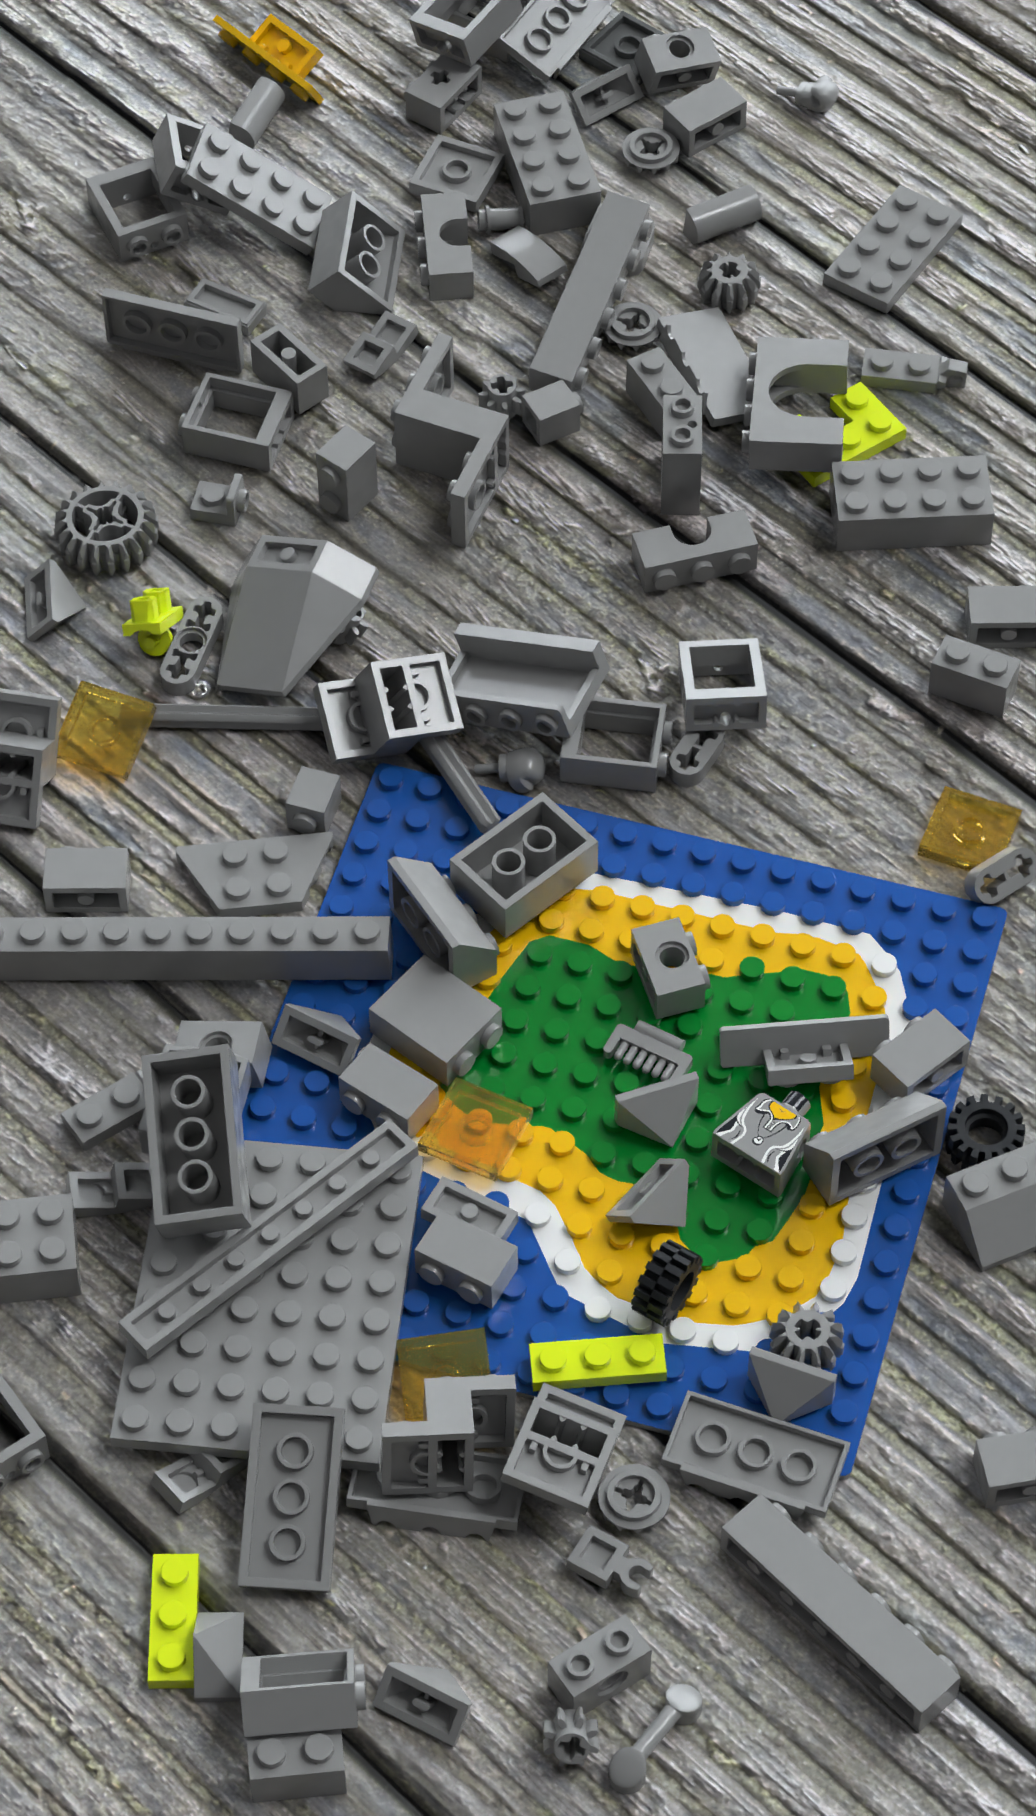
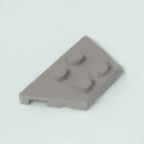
[175,832,334,917]

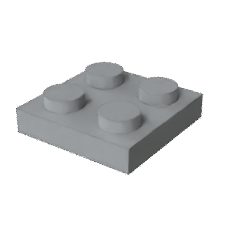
[409,134,505,213]

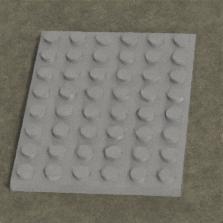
[110,1140,424,1472]

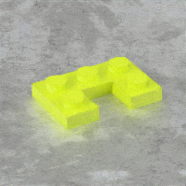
[797,382,907,487]

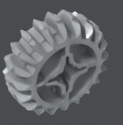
[54,480,159,577]

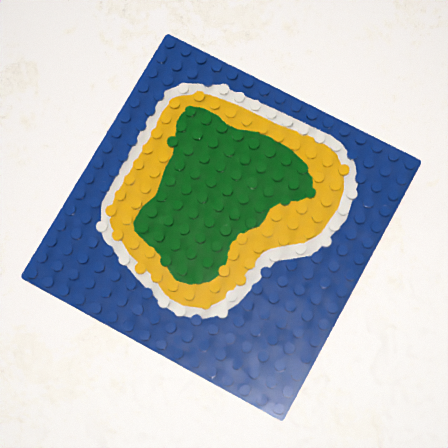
[242,763,1007,1480]

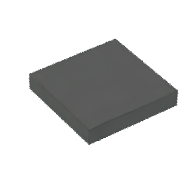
[579,11,665,86]

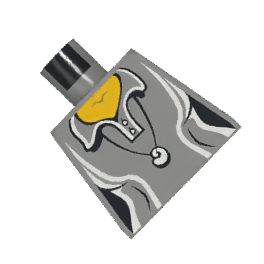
[711,1091,811,1197]

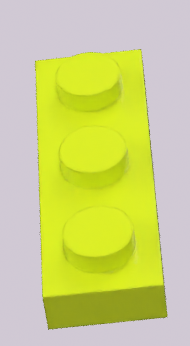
[529,1333,667,1391]
[147,1554,200,1689]

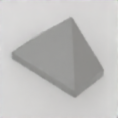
[569,64,644,127]
[24,558,87,642]
[271,1003,361,1076]
[614,1071,699,1148]
[605,1158,689,1227]
[747,1346,837,1422]
[193,1612,244,1702]
[372,1662,472,1747]

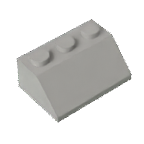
[308,191,405,315]
[387,856,500,987]
[802,1091,947,1206]
[942,1142,1036,1272]

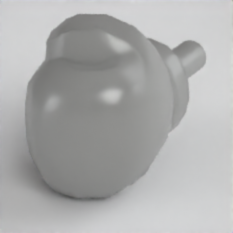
[776,75,839,112]
[474,747,545,793]

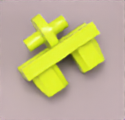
[122,587,184,656]

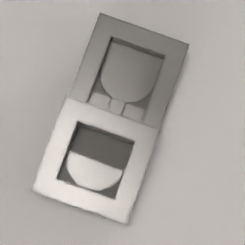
[490,225,568,287]
[343,310,419,379]
[65,1162,153,1217]
[151,1452,248,1514]

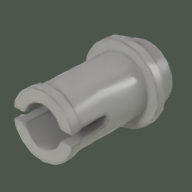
[477,205,524,235]

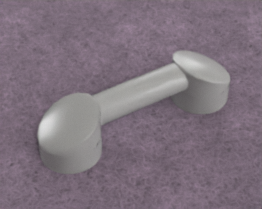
[608,1684,703,1794]

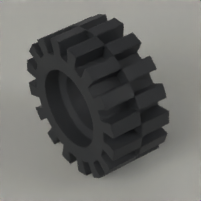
[945,1094,1026,1170]
[631,1239,703,1327]

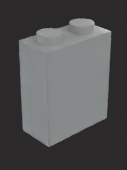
[369,955,503,1086]

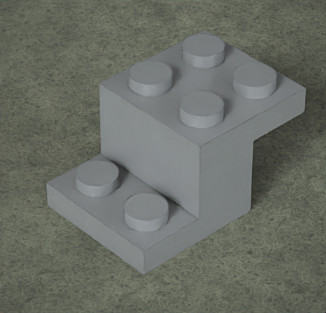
[313,652,464,764]
[0,688,62,829]
[381,1374,516,1495]
[500,1382,627,1515]

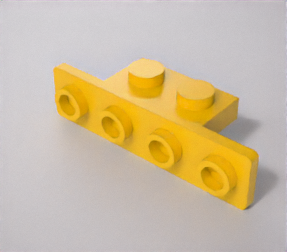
[213,13,324,105]

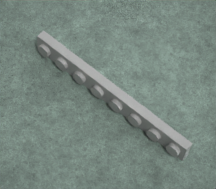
[118,1119,419,1360]

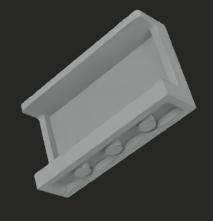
[449,622,610,738]

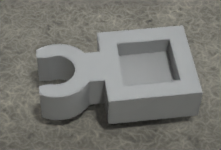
[566,1525,653,1598]

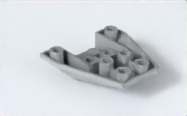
[217,535,380,697]

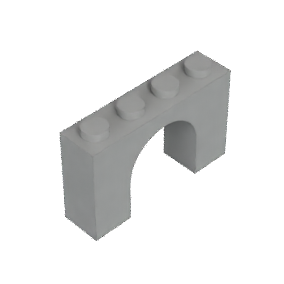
[741,337,849,472]

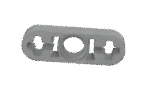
[160,597,224,696]

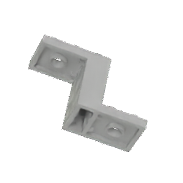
[390,333,509,548]

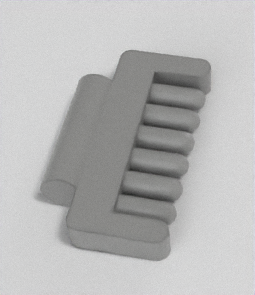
[603,1020,693,1081]

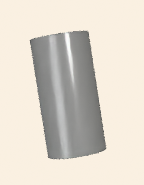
[229,76,285,149]
[683,184,762,245]

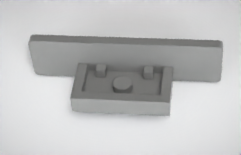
[719,1014,890,1088]

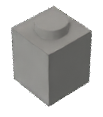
[522,379,584,446]
[285,766,342,834]

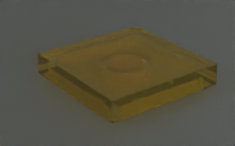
[57,680,157,781]
[918,786,1022,880]
[418,1077,533,1182]
[396,1328,491,1422]

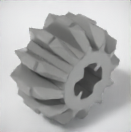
[697,251,761,314]
[769,1301,844,1371]

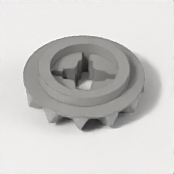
[622,127,680,175]
[603,302,661,352]
[598,1464,671,1534]

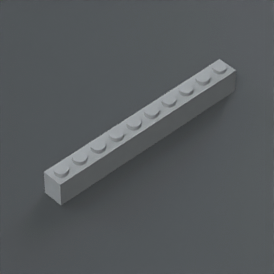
[0,916,394,981]

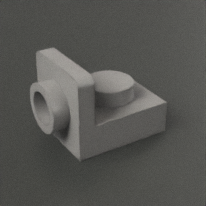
[190,473,250,527]

